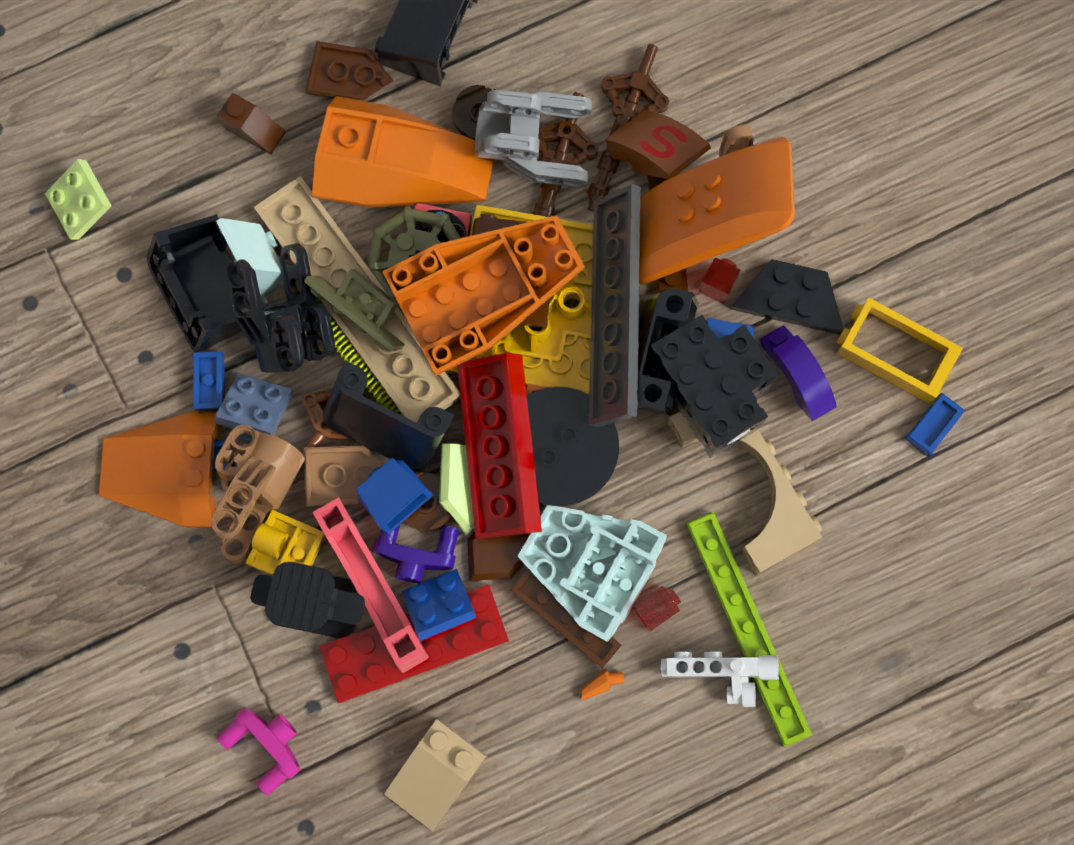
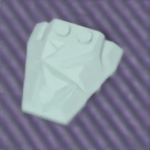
[518,505,667,642]

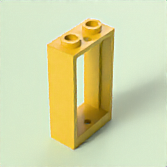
[836,298,963,404]

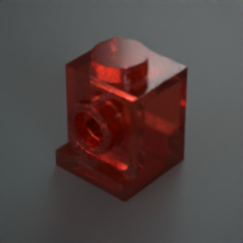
[632,586,681,632]

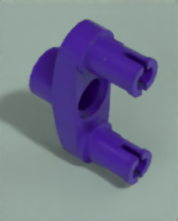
[373,525,459,583]

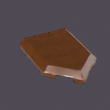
[306,41,393,101]
[467,531,531,581]

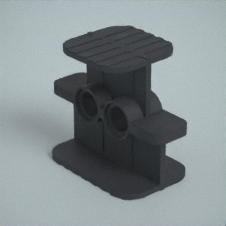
[250,562,365,638]

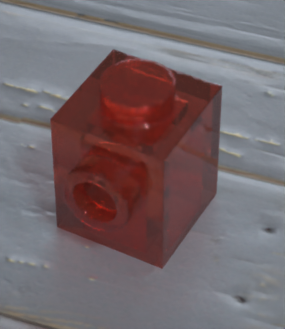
[699,257,741,304]

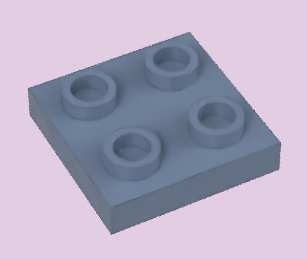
[215,373,293,442]

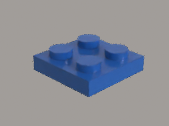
[402,568,477,641]

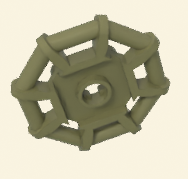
[367,206,461,302]

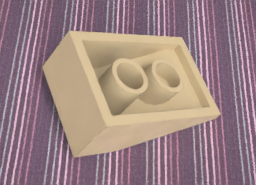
[384,719,488,832]

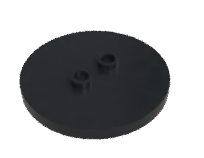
[526,387,619,506]

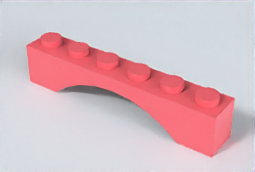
[313,497,429,673]

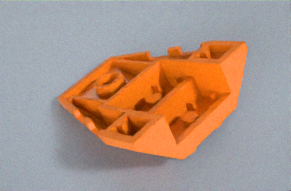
[99,411,221,528]

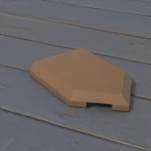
[304,446,384,507]

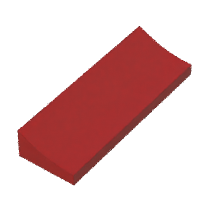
[457,353,542,540]

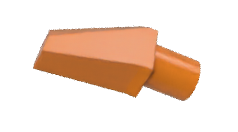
[581,668,624,701]

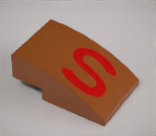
[605,110,711,179]

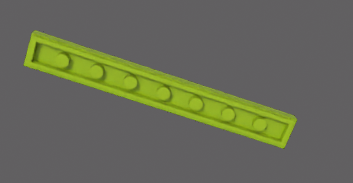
[686,512,812,747]

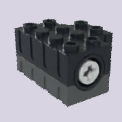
[647,315,777,458]

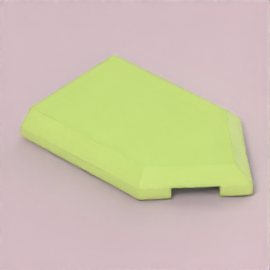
[439,444,474,535]

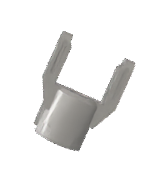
[475,90,592,187]

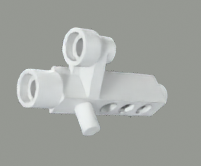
[661,652,779,707]

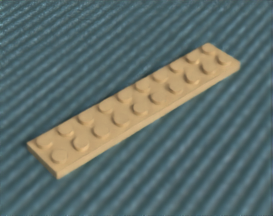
[254,176,461,423]

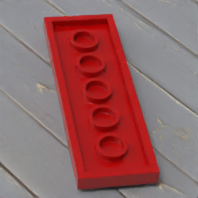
[319,584,509,704]

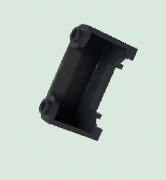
[375,0,478,87]
[147,214,269,352]
[323,360,454,470]

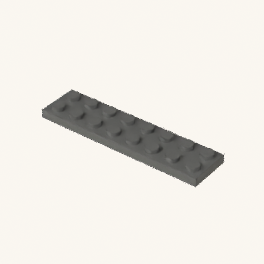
[589,184,641,428]

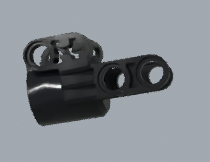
[225,243,335,373]

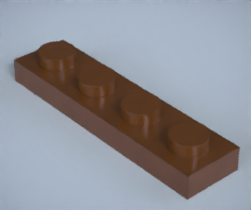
[511,569,622,669]

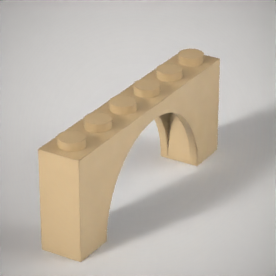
[667,412,822,575]

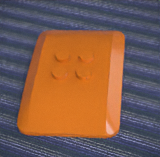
[639,137,795,285]

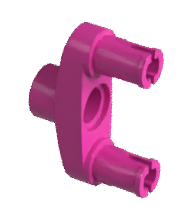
[216,707,300,796]

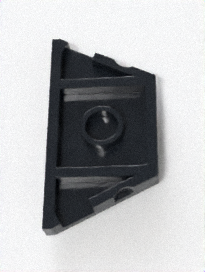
[732,259,843,335]

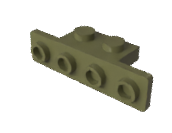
[304,269,405,352]

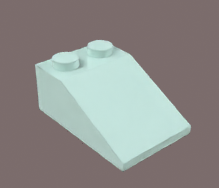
[216,218,284,295]

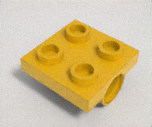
[246,510,326,576]

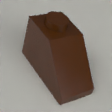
[217,92,286,155]

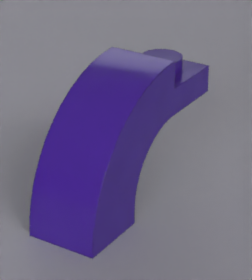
[759,325,837,421]

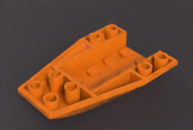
[312,96,494,207]
[382,215,585,376]

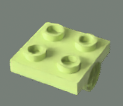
[45,159,112,240]

